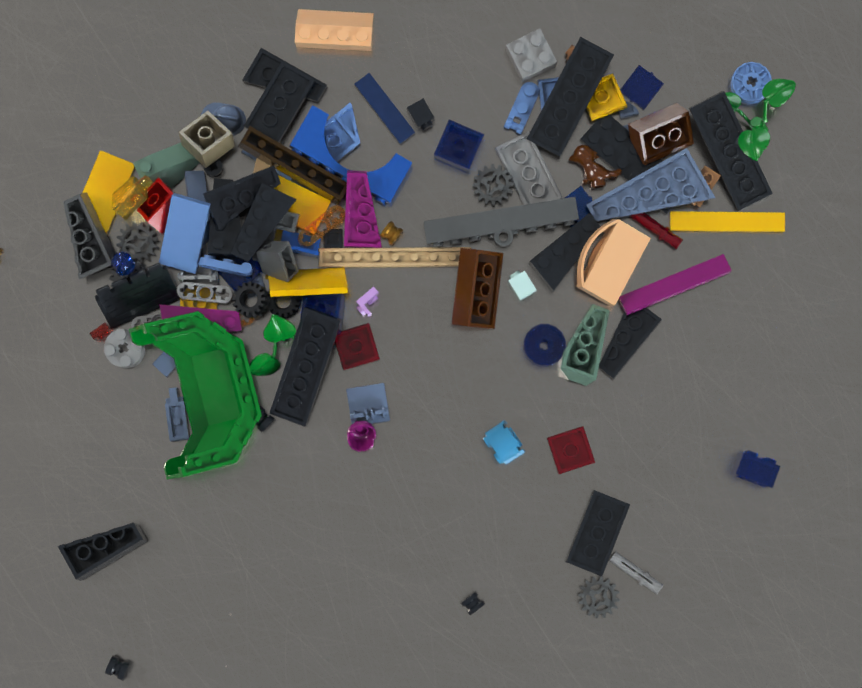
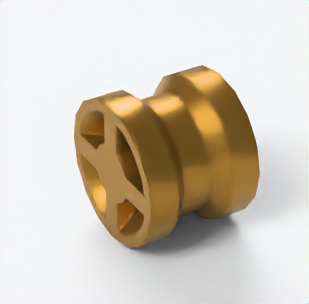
[380,221,403,245]

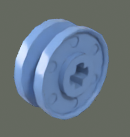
[730,62,772,105]

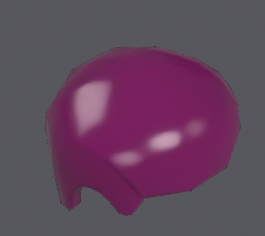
[347,421,376,452]

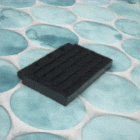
[95,262,181,329]

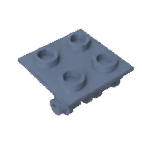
[346,383,390,424]

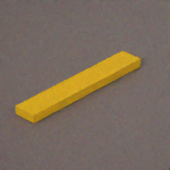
[670,211,785,232]

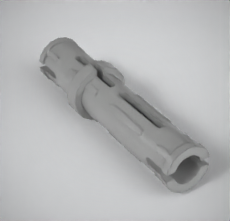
[609,551,663,595]

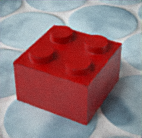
[133,177,175,234]

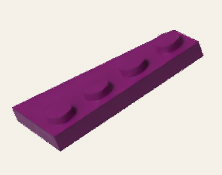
[344,170,382,248]
[160,305,242,333]

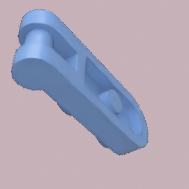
[504,82,539,135]
[198,255,253,277]

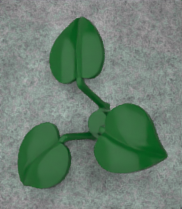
[725,79,796,161]
[249,314,296,376]

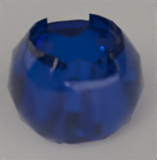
[111,252,136,276]

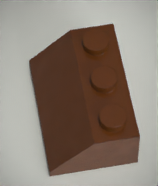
[628,103,694,165]

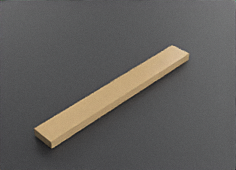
[319,247,471,268]

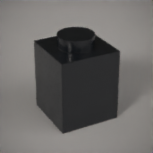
[407,98,435,130]

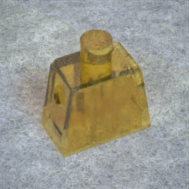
[112,175,153,220]

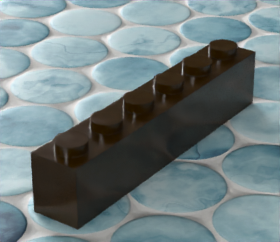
[238,126,347,204]

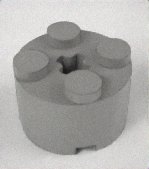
[104,329,145,368]

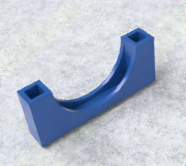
[289,105,412,205]

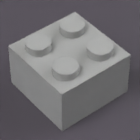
[505,28,557,83]

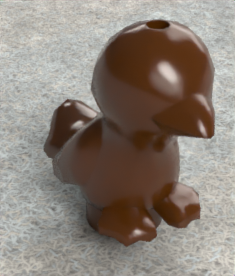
[569,145,622,189]

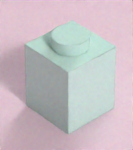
[508,270,537,302]

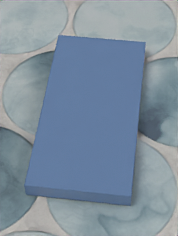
[159,193,211,274]

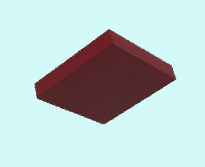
[335,323,380,371]
[547,426,595,474]

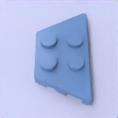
[324,103,361,162]

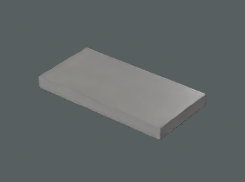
[495,131,563,205]

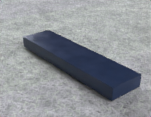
[354,73,415,145]

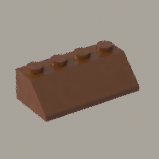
[452,248,503,329]

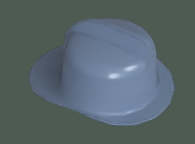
[201,103,246,135]

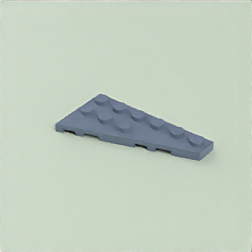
[586,148,715,222]

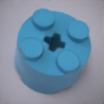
[483,420,526,465]

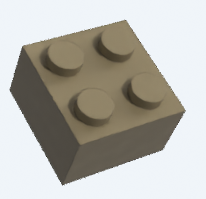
[178,111,235,168]

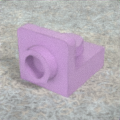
[356,286,379,317]

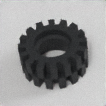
[232,282,270,318]
[267,290,301,319]

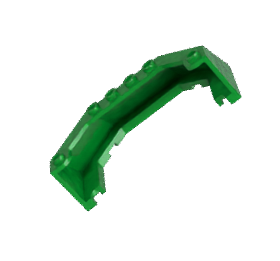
[129,311,262,480]

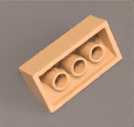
[295,9,374,51]

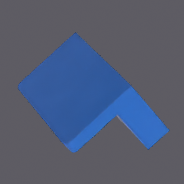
[280,230,321,258]

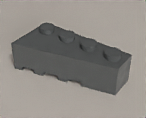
[63,192,119,280]

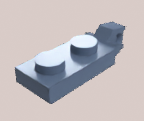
[165,387,190,442]

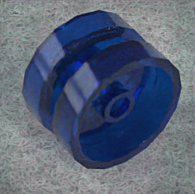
[523,324,566,367]

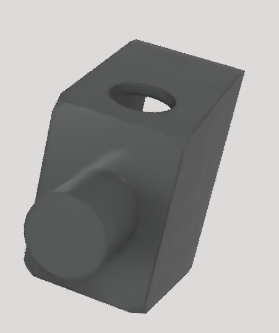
[252,241,299,282]

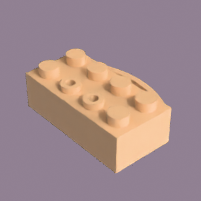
[576,219,651,306]

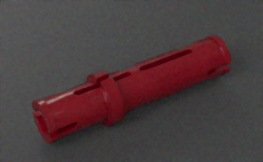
[629,213,683,249]

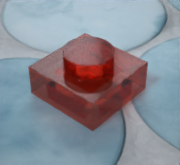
[89,322,112,341]

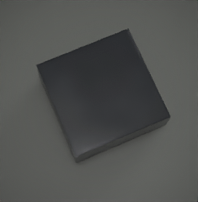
[323,229,343,248]

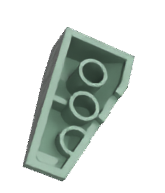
[133,143,200,190]
[560,304,610,386]

